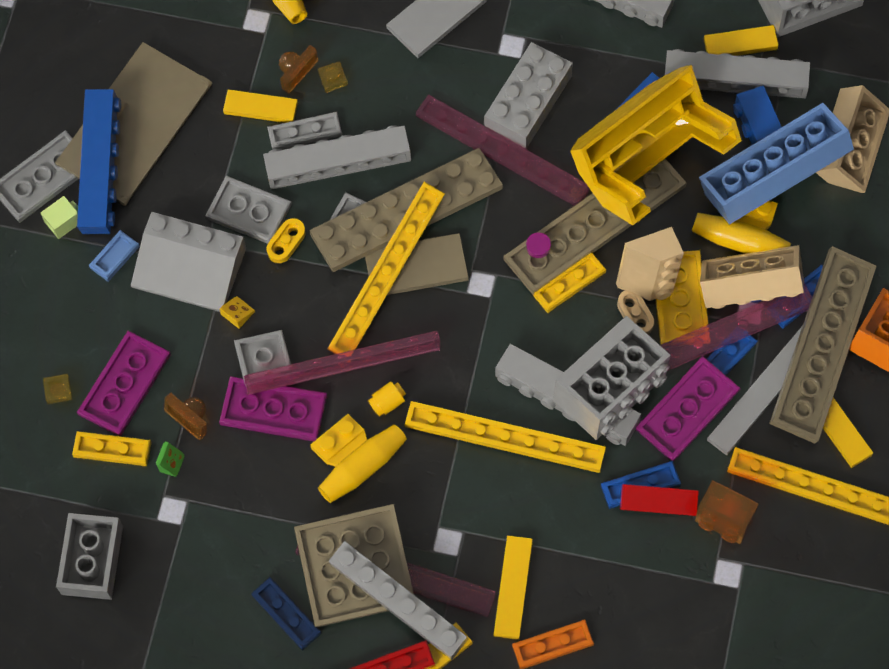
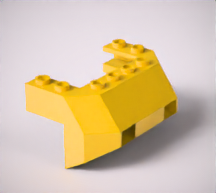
[571,65,742,225]

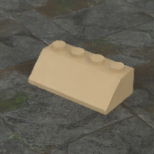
[816,85,889,193]
[616,227,684,301]
[700,245,804,309]

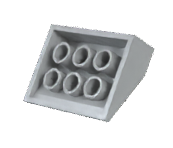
[131,212,246,312]

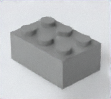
[56,513,123,600]

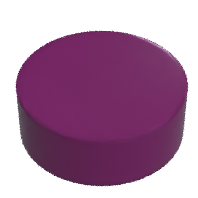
[526,233,551,258]

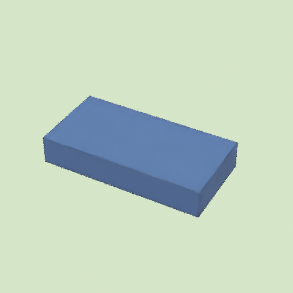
[89,230,140,282]

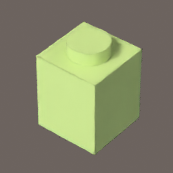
[40,196,78,239]

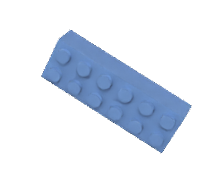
[699,103,854,225]

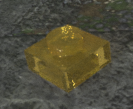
[318,61,348,93]
[43,374,72,404]

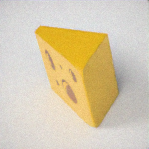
[219,296,255,329]

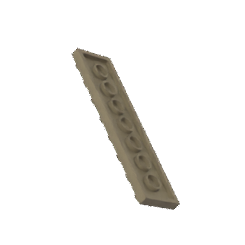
[310,148,503,272]
[504,159,686,295]
[769,246,876,444]

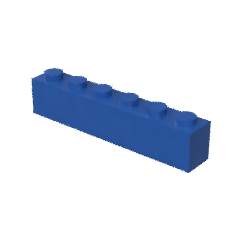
[77,89,121,234]

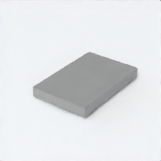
[205,176,292,244]

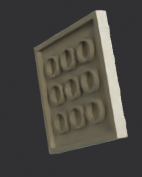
[294,504,414,627]

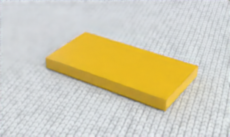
[655,250,710,348]

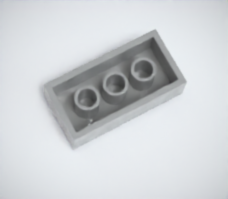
[484,42,573,150]

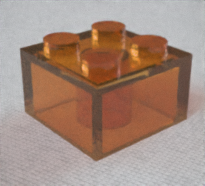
[695,480,759,544]

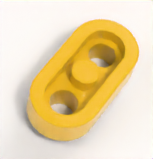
[267,218,306,263]

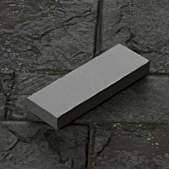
[267,112,342,150]

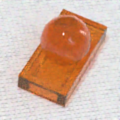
[279,45,318,94]
[164,393,207,440]

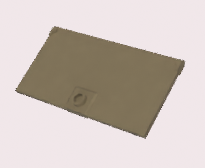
[55,42,213,206]

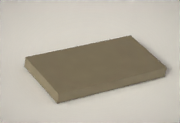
[365,233,469,295]

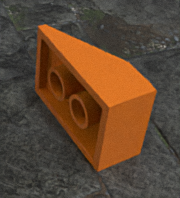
[849,288,889,372]

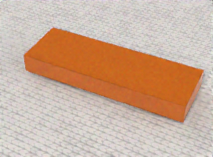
[512,620,594,669]

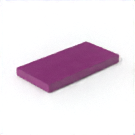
[77,331,171,436]
[636,356,740,462]
[219,376,327,441]

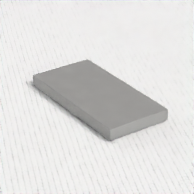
[386,0,487,58]
[0,130,79,223]

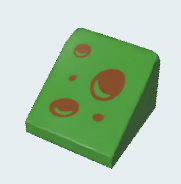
[156,442,185,477]

